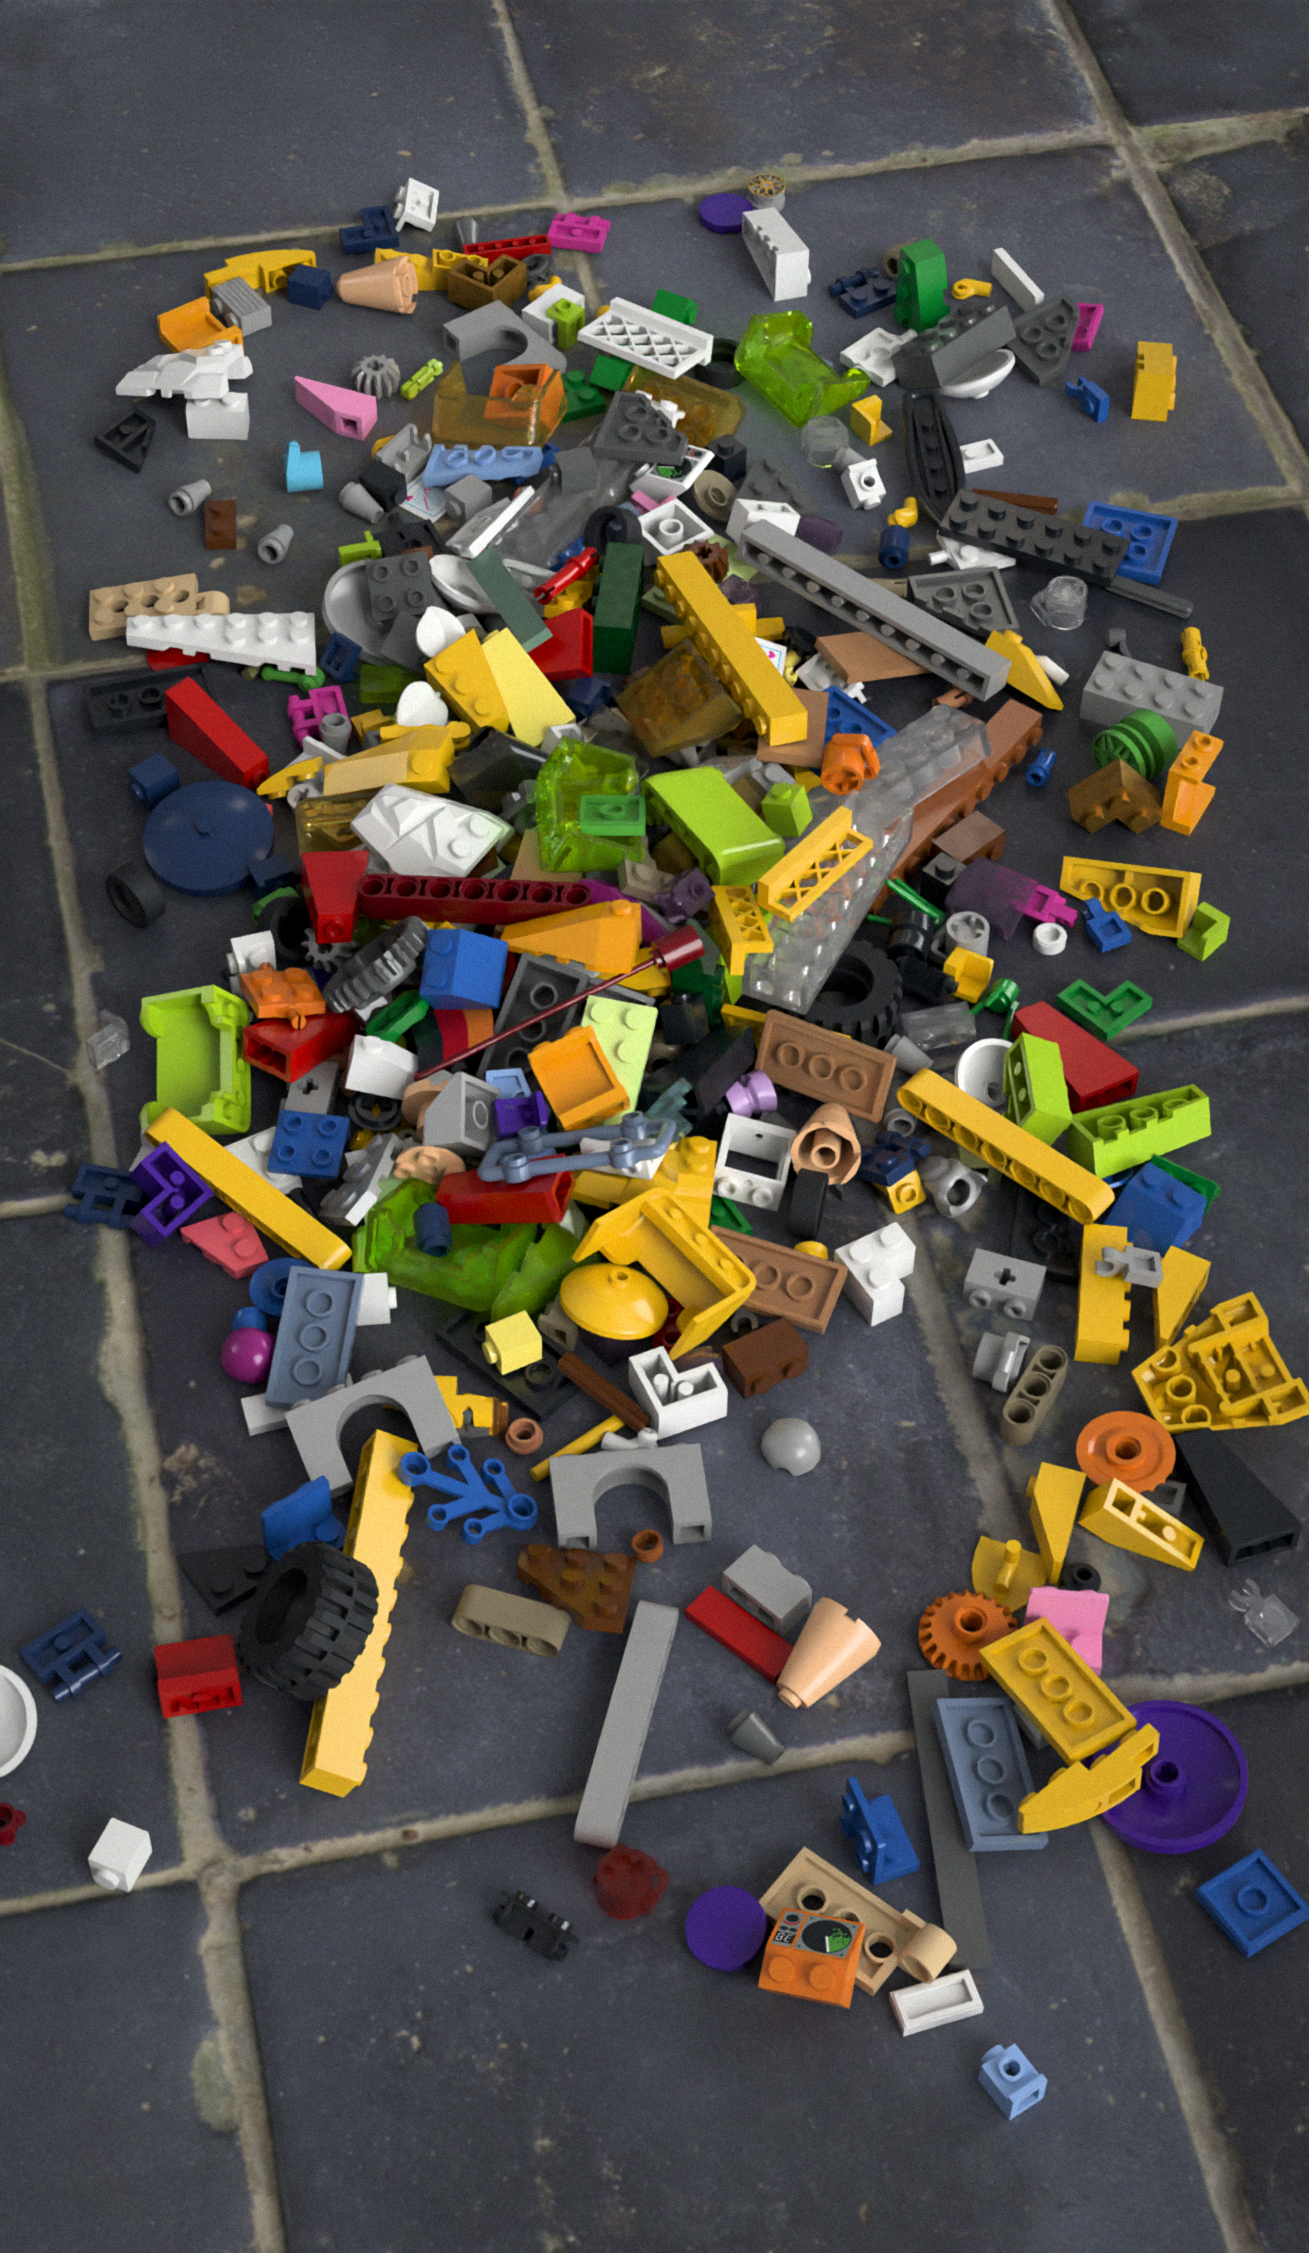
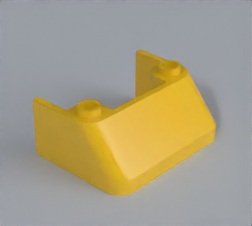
[572,1187,756,1361]

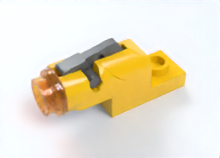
[383,1376,509,1438]

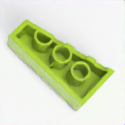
[1066,1084,1211,1179]

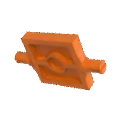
[239,962,326,1029]

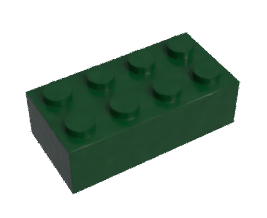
[591,542,644,675]

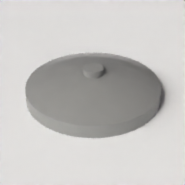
[322,560,424,667]

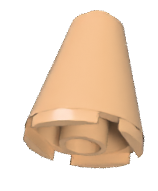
[336,256,418,314]
[790,1103,861,1185]
[776,1597,881,1709]

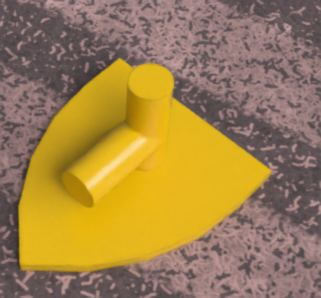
[971,1536,1048,1614]

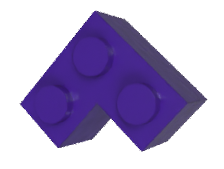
[129,1141,214,1250]

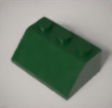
[672,918,726,1038]

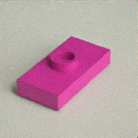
[1071,303,1104,352]

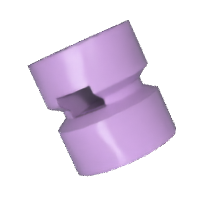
[722,1069,777,1119]

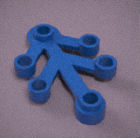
[397,1444,538,1545]

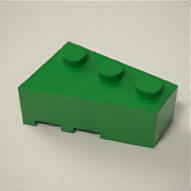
[893,238,950,338]

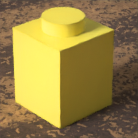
[482,1310,542,1375]

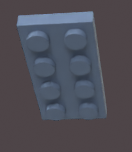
[265,1265,365,1409]
[931,1697,1049,1852]

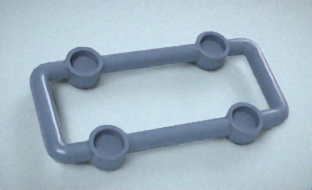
[477,1111,676,1183]

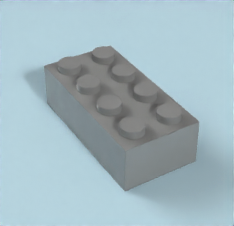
[1079,651,1224,750]

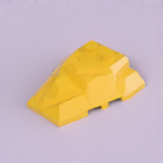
[571,1136,717,1228]
[1131,1291,1309,1434]

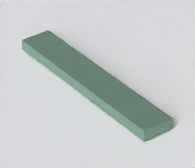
[466,547,553,653]

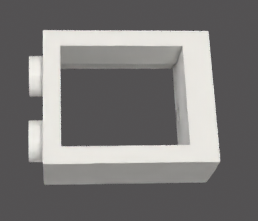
[712,1113,797,1212]

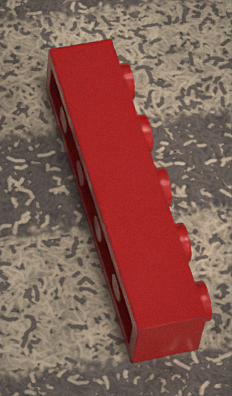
[462,234,551,266]

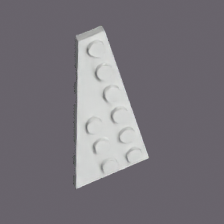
[126,611,316,676]

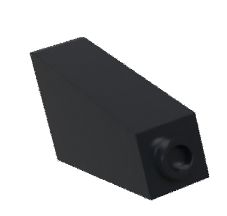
[639,1025,758,1118]
[1174,1428,1302,1568]

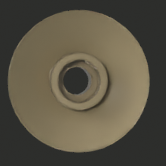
[692,470,738,523]

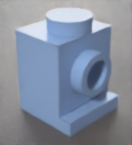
[978,2043,1047,2121]

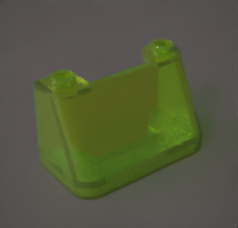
[734,309,872,428]
[535,735,645,874]
[364,1176,538,1312]

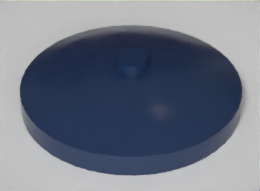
[143,781,275,897]

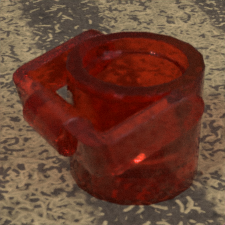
[593,1844,670,1920]

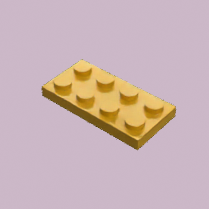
[979,1616,1137,1767]

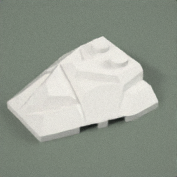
[116,340,253,399]
[350,782,516,877]

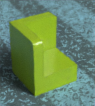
[1177,901,1231,962]

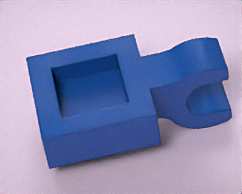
[1065,376,1110,423]
[549,537,591,573]
[1081,897,1132,953]

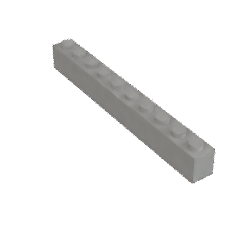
[736,519,1012,702]

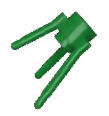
[866,878,946,933]
[953,978,1020,1042]

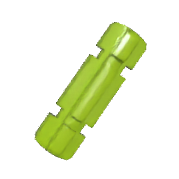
[400,358,443,400]

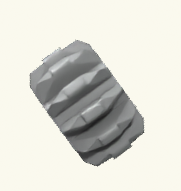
[351,353,400,401]
[300,928,361,973]

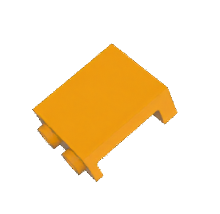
[157,296,244,354]
[1159,730,1224,836]
[527,1025,631,1132]

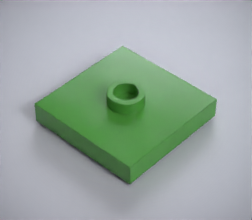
[577,795,646,836]

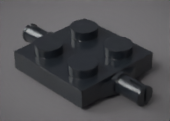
[374,512,451,562]

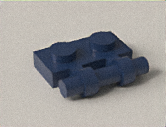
[828,267,896,320]
[853,1131,930,1187]
[65,1163,147,1231]
[18,1607,123,1704]

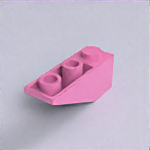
[294,376,377,441]

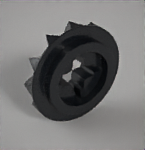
[782,626,819,661]
[348,1091,404,1135]

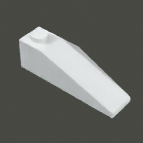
[345,1035,453,1100]

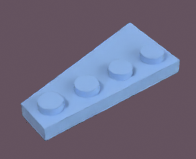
[422,444,543,487]

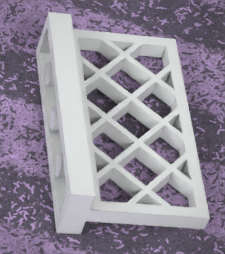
[577,297,713,380]

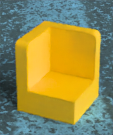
[850,394,893,447]
[943,946,994,1003]

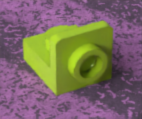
[546,298,585,350]
[338,530,382,569]

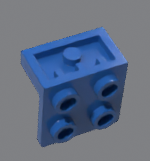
[267,1110,353,1180]
[260,1475,347,1561]
[839,1776,920,1886]

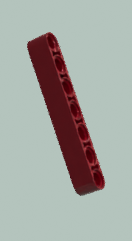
[357,873,593,925]

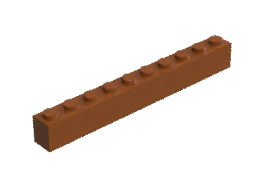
[852,698,1043,924]

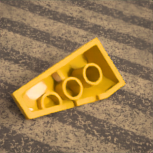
[323,728,452,799]
[1059,856,1202,938]

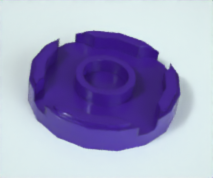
[699,193,753,234]
[685,1885,769,1972]

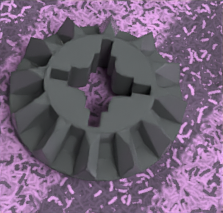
[521,254,556,287]

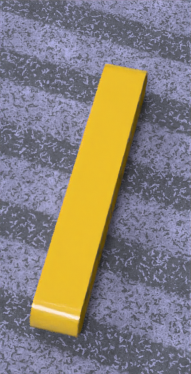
[896,1068,1115,1225]
[143,1107,353,1271]

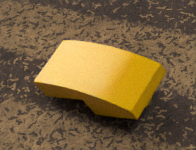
[256,755,324,799]

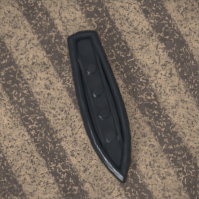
[902,388,967,528]

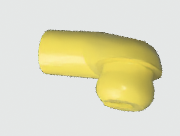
[782,650,801,686]

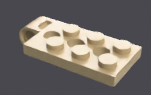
[89,573,230,641]
[759,1846,957,1997]

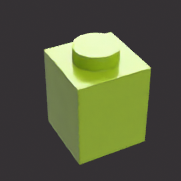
[761,783,813,837]

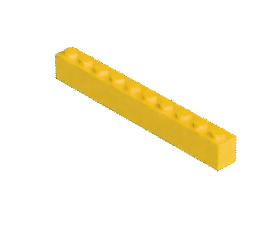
[653,551,808,747]
[299,1429,419,1798]

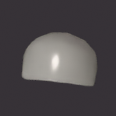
[761,1417,821,1476]

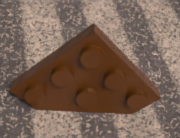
[516,1544,637,1634]

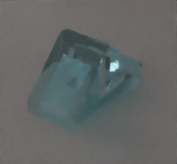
[643,1077,693,1142]

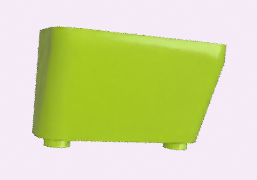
[641,765,786,891]
[139,984,251,1135]

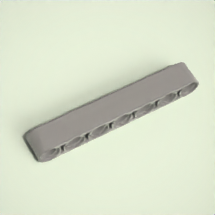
[574,1600,679,1850]

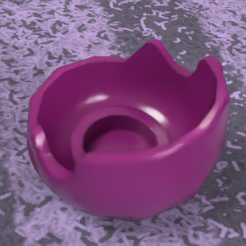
[220,1327,276,1384]

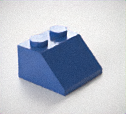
[419,929,509,1010]
[1103,1162,1207,1258]

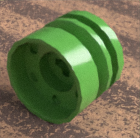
[1092,708,1179,781]

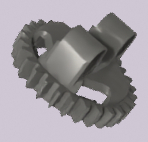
[322,916,430,1030]

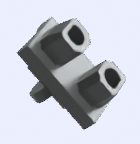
[498,780,555,837]

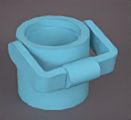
[283,440,323,493]

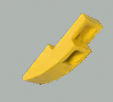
[374,248,488,290]
[203,250,316,303]
[543,563,602,618]
[1017,1723,1160,1834]

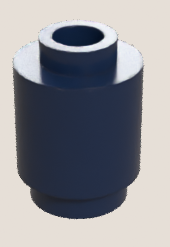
[878,525,910,569]
[412,1203,453,1259]

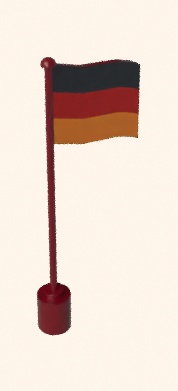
[410,924,705,1082]

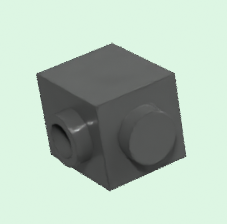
[549,446,597,495]

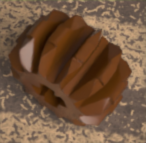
[679,539,729,584]

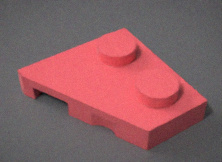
[180,1210,269,1280]

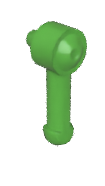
[261,665,325,694]

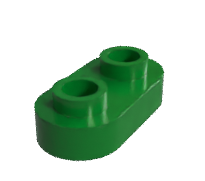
[366,989,429,1043]

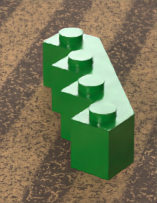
[588,288,698,393]

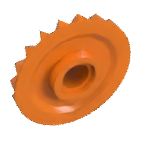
[1076,1411,1176,1494]
[918,1588,1019,1681]

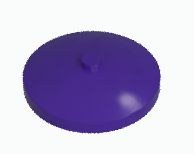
[1085,1700,1249,1854]

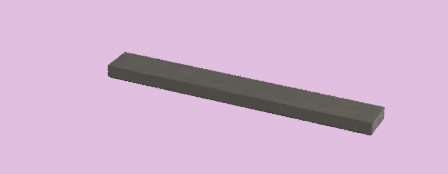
[905,1669,991,1971]

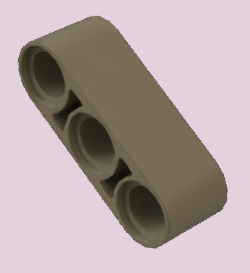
[999,1345,1068,1447]
[451,1584,571,1658]

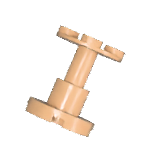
[394,1079,466,1196]

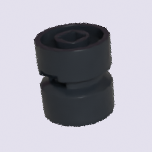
[884,909,935,963]

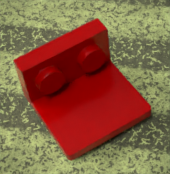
[154,1634,243,1719]

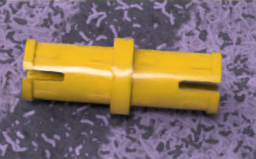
[1180,627,1209,681]

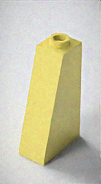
[481,627,576,749]

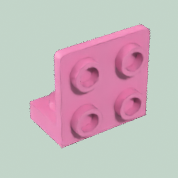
[1023,1586,1109,1676]

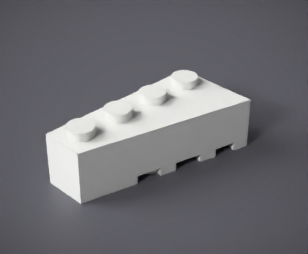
[742,207,811,301]

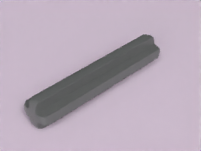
[1106,575,1193,619]

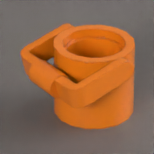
[820,733,880,795]

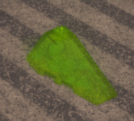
[490,1198,601,1324]

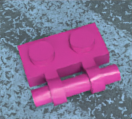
[548,212,611,253]
[286,685,352,747]

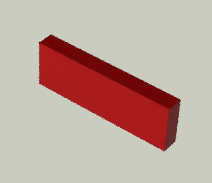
[685,1585,794,1685]

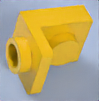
[350,709,393,747]
[872,1169,926,1215]

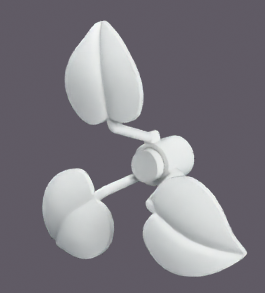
[396,606,466,726]

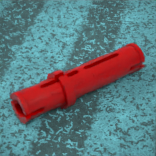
[534,546,600,605]

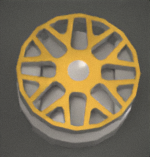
[747,174,786,212]

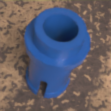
[1025,748,1057,787]

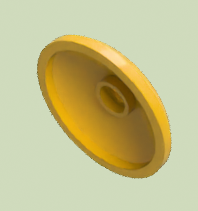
[559,1263,668,1340]

